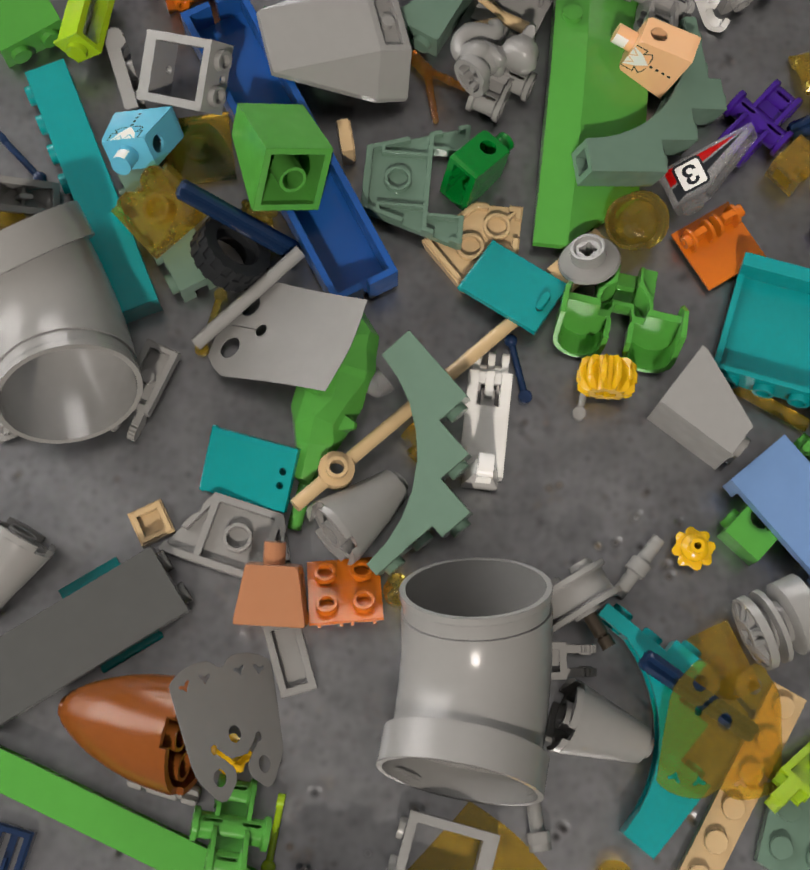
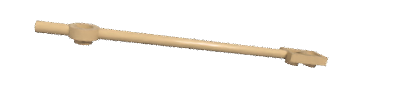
[290,228,606,512]

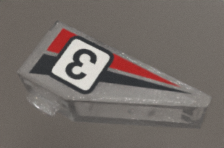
[659,122,758,216]

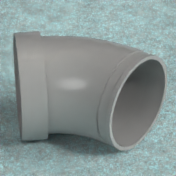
[0,201,143,444]
[376,558,553,806]

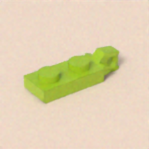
[764,742,810,814]

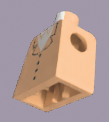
[610,17,701,99]

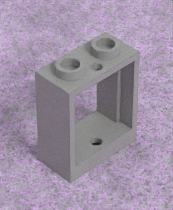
[136,29,234,116]
[386,809,501,870]

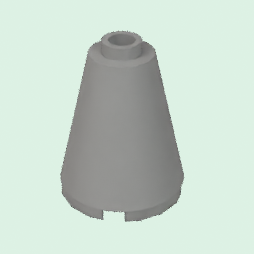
[306,470,408,565]
[0,516,56,609]
[545,678,654,763]

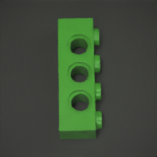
[716,432,810,566]

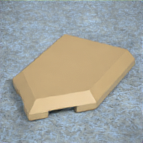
[422,201,523,294]

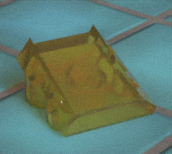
[111,162,208,259]

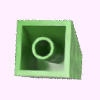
[0,0,62,68]
[232,103,334,211]

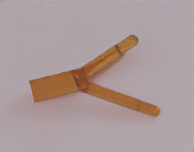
[411,50,466,124]

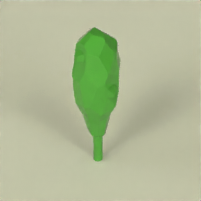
[287,313,379,531]

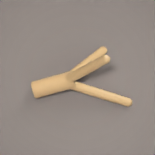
[463,0,530,33]

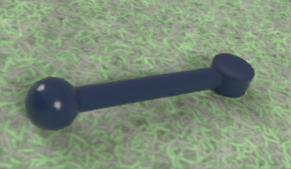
[0,131,47,181]
[504,334,532,405]

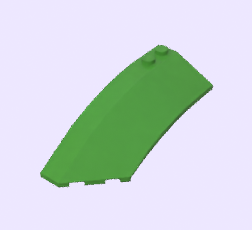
[532,0,648,249]

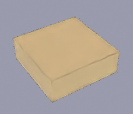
[336,118,356,166]
[127,499,176,548]

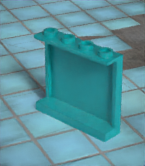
[714,252,810,408]

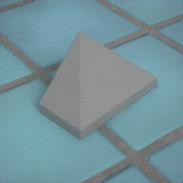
[0,175,60,215]

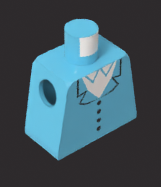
[102,106,184,175]

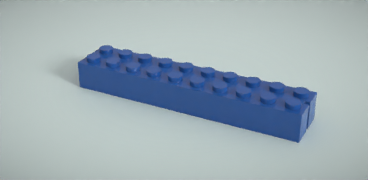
[180,0,398,299]

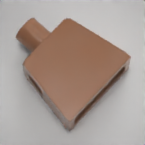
[233,541,309,628]

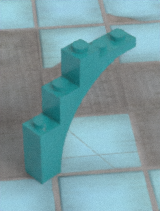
[597,603,711,859]

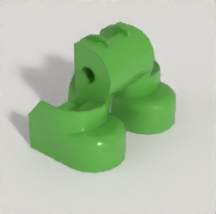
[553,265,689,373]

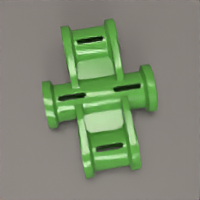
[189,773,272,870]

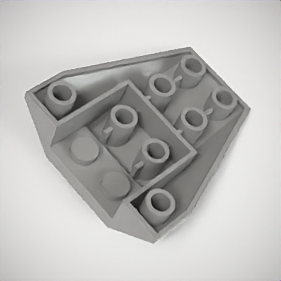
[256,0,412,103]

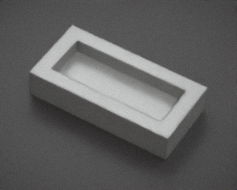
[262,626,318,699]

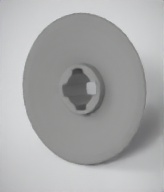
[558,234,621,285]

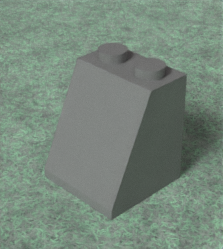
[646,345,753,470]

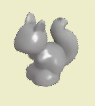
[450,18,539,98]

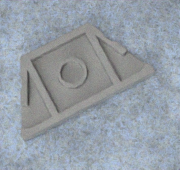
[158,492,291,579]

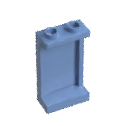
[722,434,810,585]

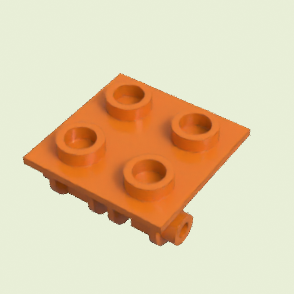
[671,202,766,291]
[307,557,384,628]

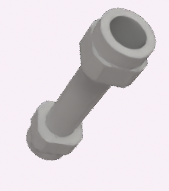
[526,802,552,853]

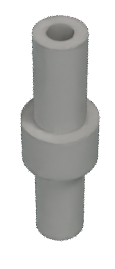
[615,534,665,600]

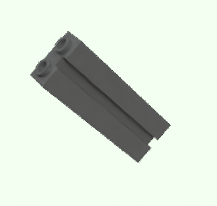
[0,546,193,727]

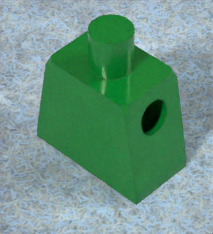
[440,130,514,211]

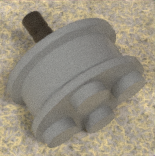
[550,557,622,651]

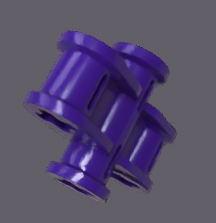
[713,79,803,169]

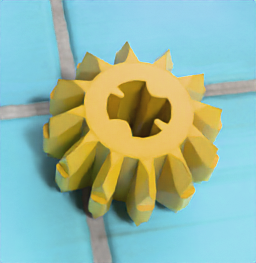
[576,353,638,401]

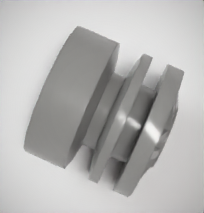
[731,573,810,671]

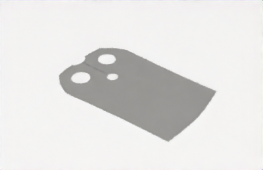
[208,282,368,391]

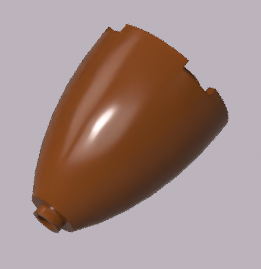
[58,674,206,796]

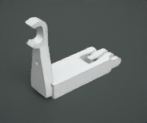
[458,352,513,491]

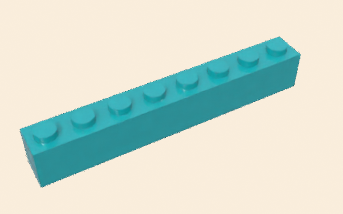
[24,58,163,324]

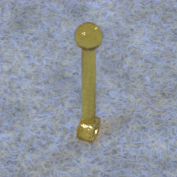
[194,288,227,357]

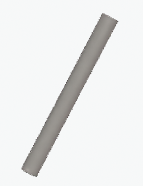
[191,246,305,350]

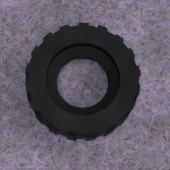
[190,217,271,293]

